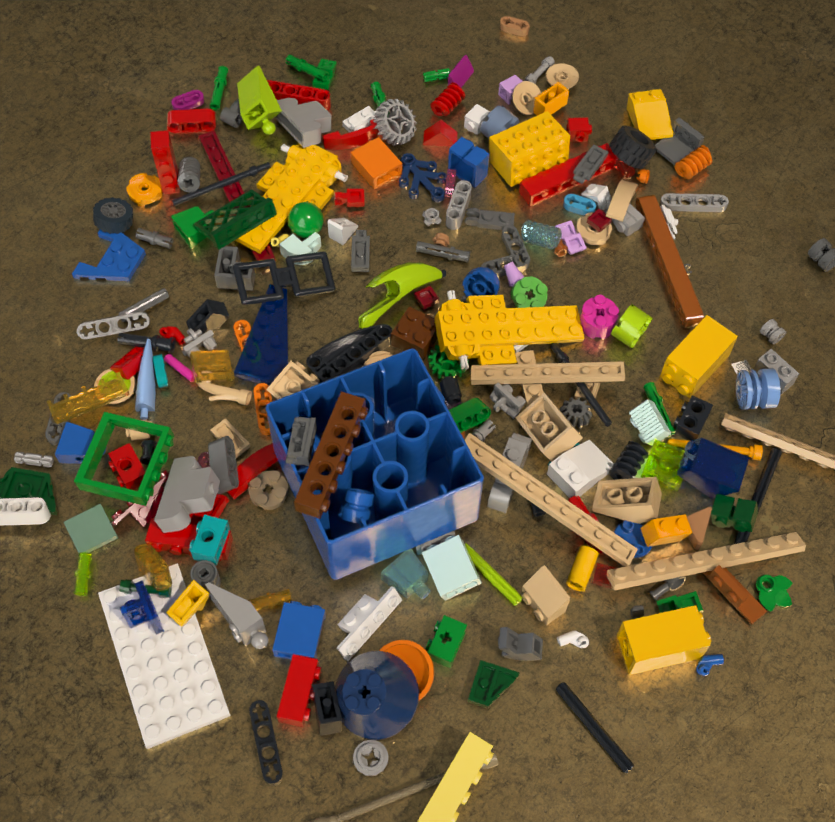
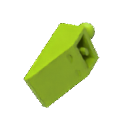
[237,66,282,135]

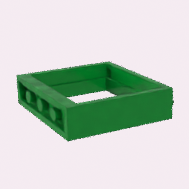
[74,412,175,506]

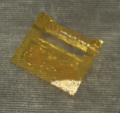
[190,350,234,383]

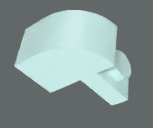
[279,232,321,265]

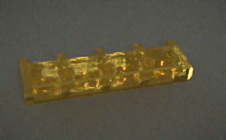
[46,372,130,425]

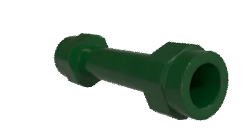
[119,579,172,598]

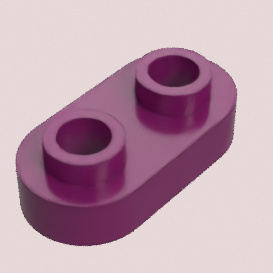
[171,90,204,110]

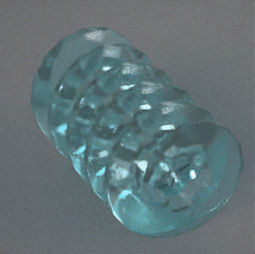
[521,220,562,249]

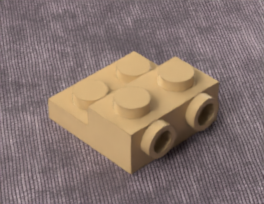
[266,361,320,399]

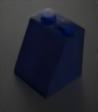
[677,437,749,499]

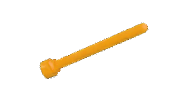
[667,438,763,461]

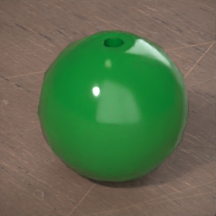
[287,201,324,238]

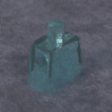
[381,549,431,599]

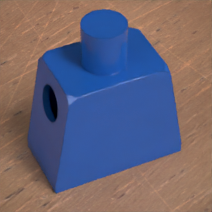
[55,422,106,464]

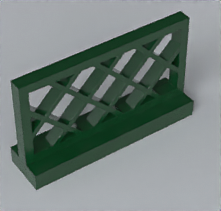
[194,189,277,250]

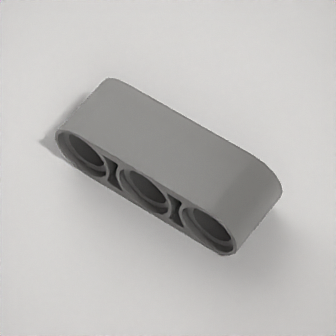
[446,180,472,230]

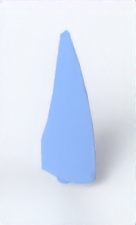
[135,339,156,419]

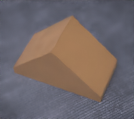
[687,507,712,551]

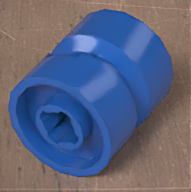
[341,488,374,524]

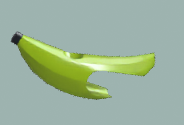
[358,262,446,329]

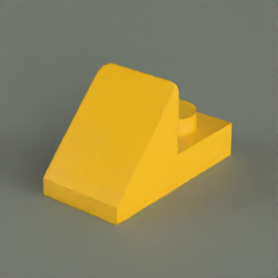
[166,580,210,627]

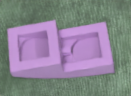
[554,221,587,255]

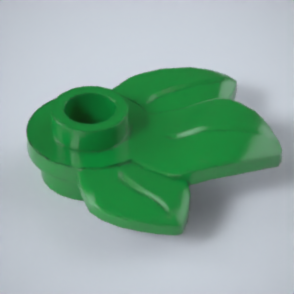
[755,575,793,612]

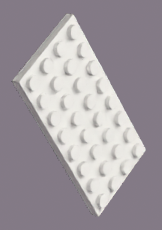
[98,563,230,749]

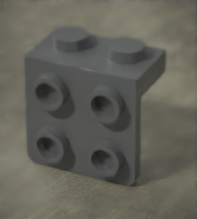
[655,117,704,165]

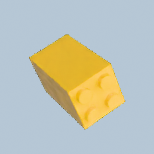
[660,315,738,398]
[616,605,711,675]

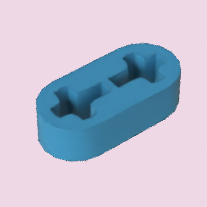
[563,194,596,216]

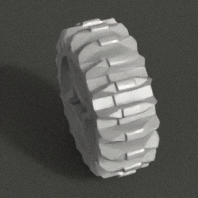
[373,99,418,145]

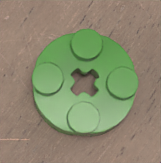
[511,276,548,308]

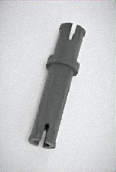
[416,241,470,263]

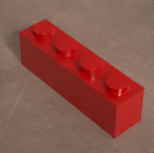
[150,130,181,194]
[145,518,233,562]

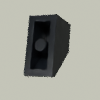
[186,299,230,334]
[312,681,342,736]

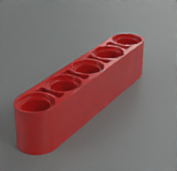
[266,79,331,110]

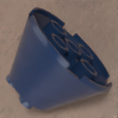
[335,651,419,740]

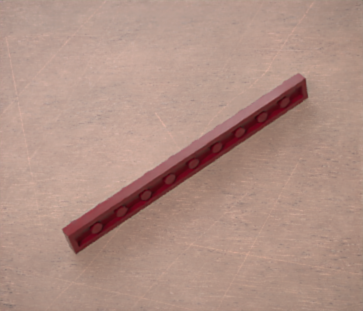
[199,131,275,261]

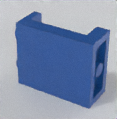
[272,601,326,660]

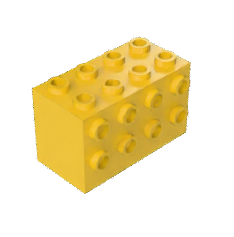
[489,111,570,187]

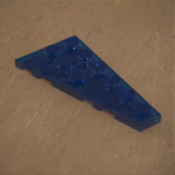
[234,284,288,386]

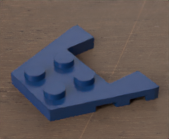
[72,230,146,281]

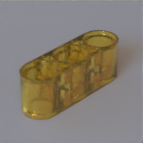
[134,544,172,591]

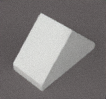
[328,218,359,245]

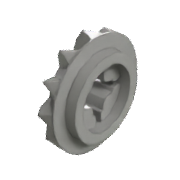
[353,740,388,776]

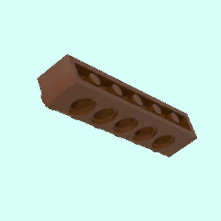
[294,391,368,519]

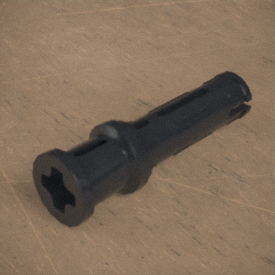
[117,333,176,354]

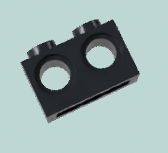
[673,395,713,441]

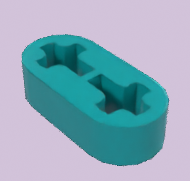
[153,354,169,388]

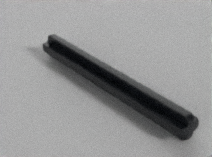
[556,682,634,773]

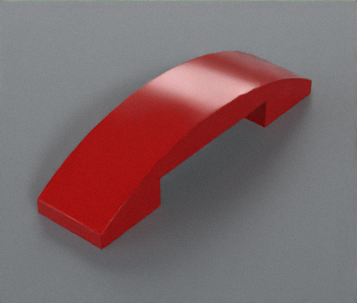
[323,119,381,150]
[227,443,279,499]

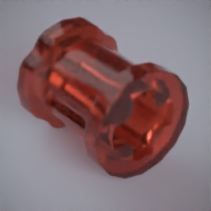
[614,159,636,180]

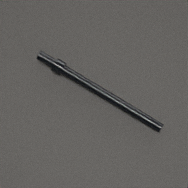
[172,162,271,206]
[551,343,612,427]

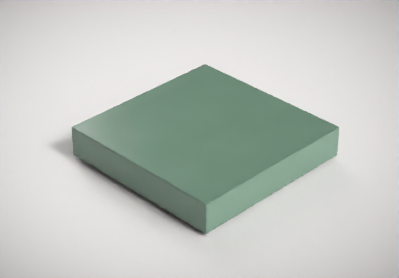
[64,504,118,557]

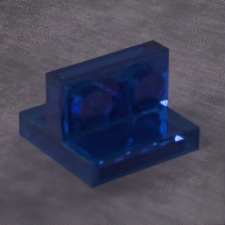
[120,580,164,635]

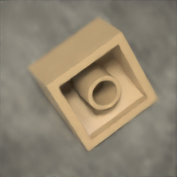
[521,565,570,625]

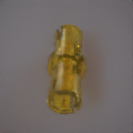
[249,589,292,611]

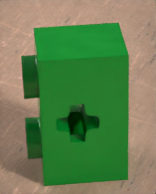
[425,615,467,668]

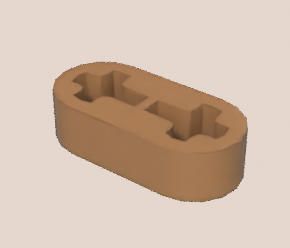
[500,16,530,36]

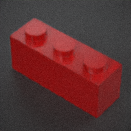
[277,654,322,728]

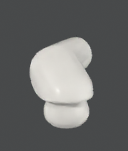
[557,630,589,648]

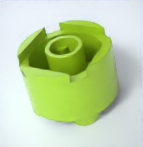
[611,304,653,349]

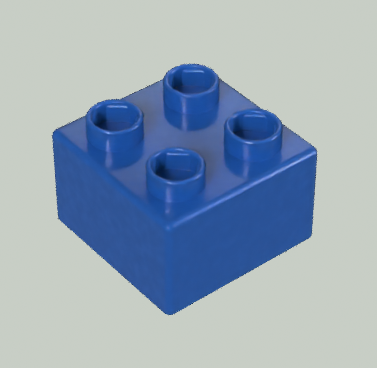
[266,349,484,580]

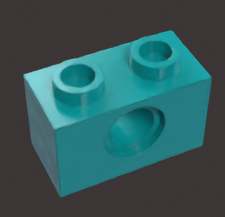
[189,515,230,565]

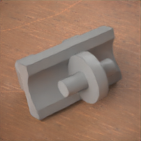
[182,328,217,362]
[490,383,526,419]

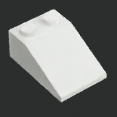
[547,440,614,498]

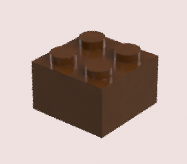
[391,306,438,361]

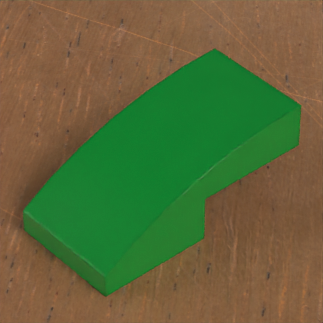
[313,59,337,90]
[656,591,703,613]

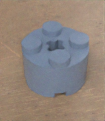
[480,105,519,139]

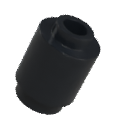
[439,376,462,406]

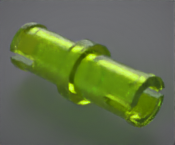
[74,552,92,596]

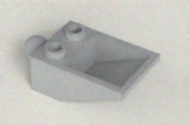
[205,582,268,649]

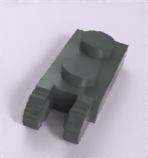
[465,208,515,230]

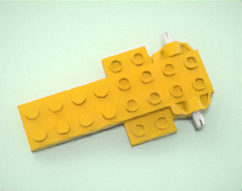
[235,144,348,254]
[434,290,585,370]

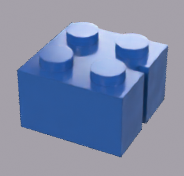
[448,137,489,188]

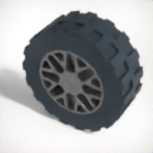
[93,197,133,234]

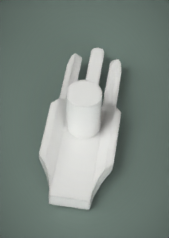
[660,205,678,239]

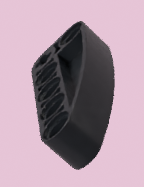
[306,324,392,383]

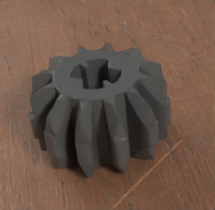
[560,397,592,429]

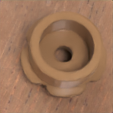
[432,233,449,247]

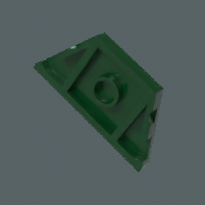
[0,467,57,516]

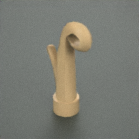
[196,370,252,406]

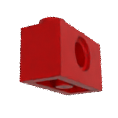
[108,443,145,490]

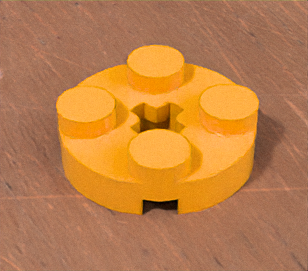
[126,173,162,206]

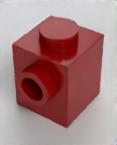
[566,117,592,142]

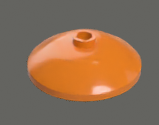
[379,640,434,701]

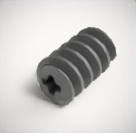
[178,157,200,192]

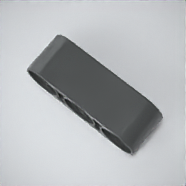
[208,436,239,494]

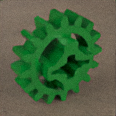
[428,345,469,379]

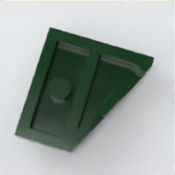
[467,660,520,709]

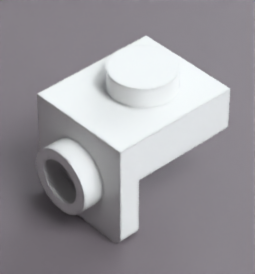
[581,184,612,210]

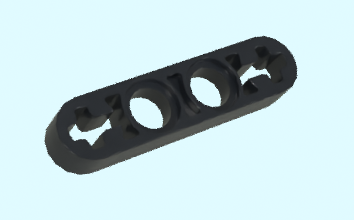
[249,700,283,786]

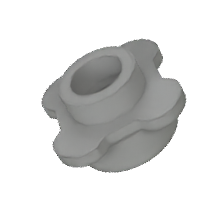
[422,208,441,226]

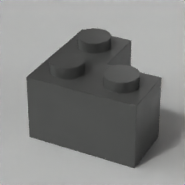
[214,246,256,291]

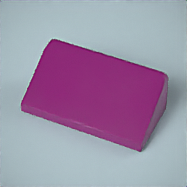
[448,55,474,88]

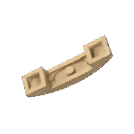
[606,179,638,222]

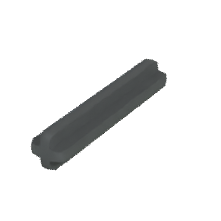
[118,288,169,322]

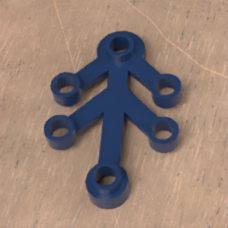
[399,153,447,203]

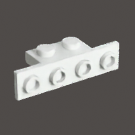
[337,586,402,661]

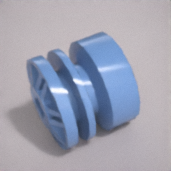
[736,368,780,410]

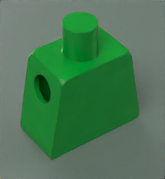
[171,206,214,249]

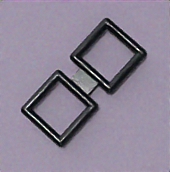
[233,251,336,305]

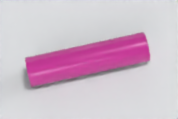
[164,354,197,382]

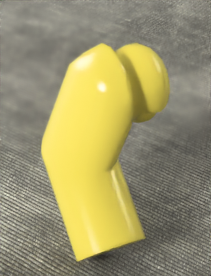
[271,234,290,248]

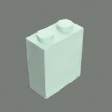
[422,535,482,601]

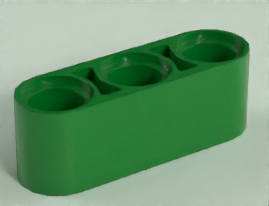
[449,398,491,433]

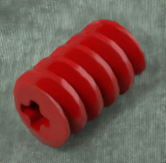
[430,82,466,117]

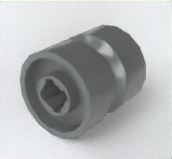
[807,238,835,272]
[190,560,221,591]

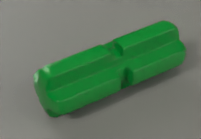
[423,68,451,82]

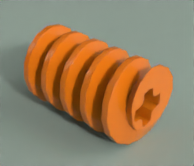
[675,145,712,179]

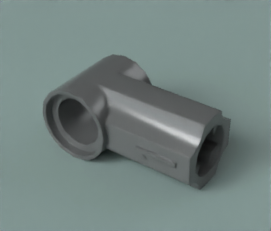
[220,98,242,128]

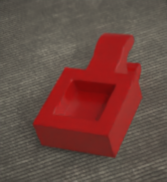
[335,189,365,207]

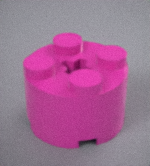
[580,295,619,339]

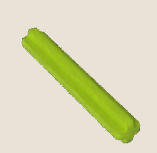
[465,543,522,606]

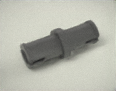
[136,227,173,249]

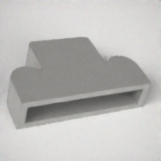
[275,98,331,148]
[487,433,532,513]
[154,456,220,533]

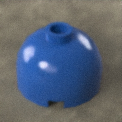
[462,267,500,297]

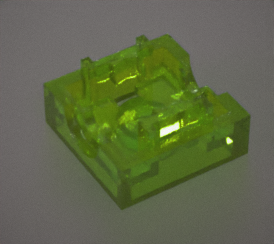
[641,439,692,491]

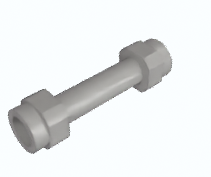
[524,56,555,84]

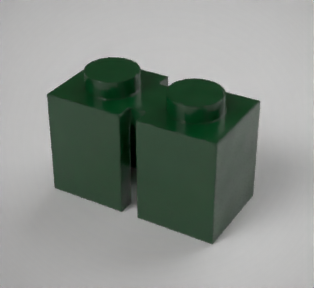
[710,494,758,532]

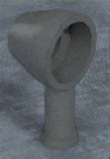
[649,576,686,601]

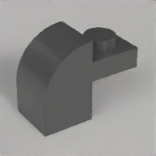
[498,627,543,661]

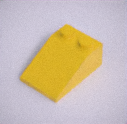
[627,89,673,140]

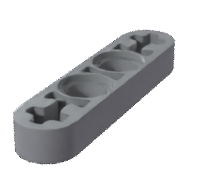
[660,193,729,212]
[77,311,150,339]

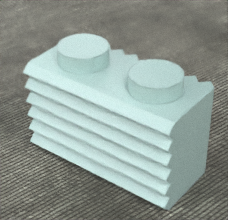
[629,399,671,446]

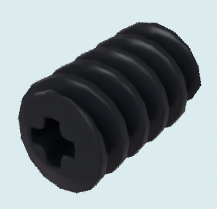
[609,441,649,480]

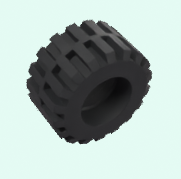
[609,125,657,169]

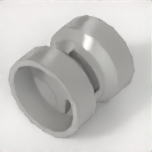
[760,319,787,345]

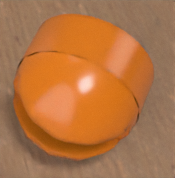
[636,169,650,184]

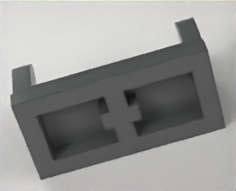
[285,417,317,466]

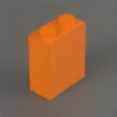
[350,137,402,190]

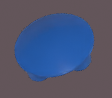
[614,520,652,558]

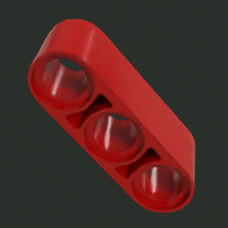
[167,109,216,133]

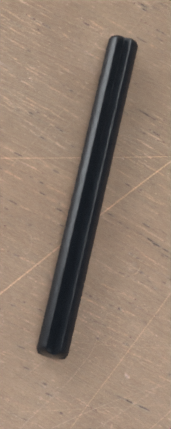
[734,448,782,544]

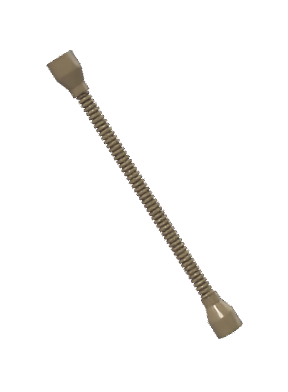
[309,748,499,822]

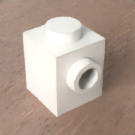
[464,104,490,135]

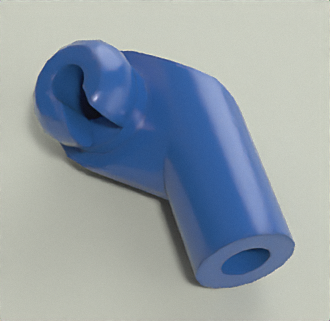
[696,654,724,676]

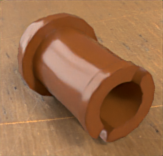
[550,234,568,257]

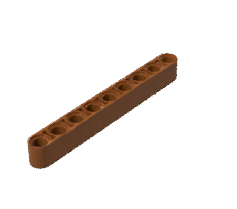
[636,195,704,328]

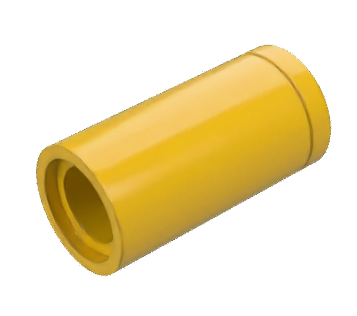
[566,546,599,592]

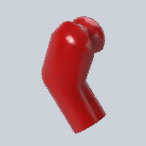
[159,326,186,345]

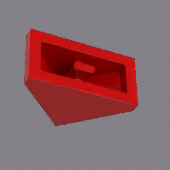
[423,120,457,147]

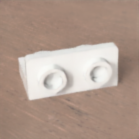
[342,106,377,133]

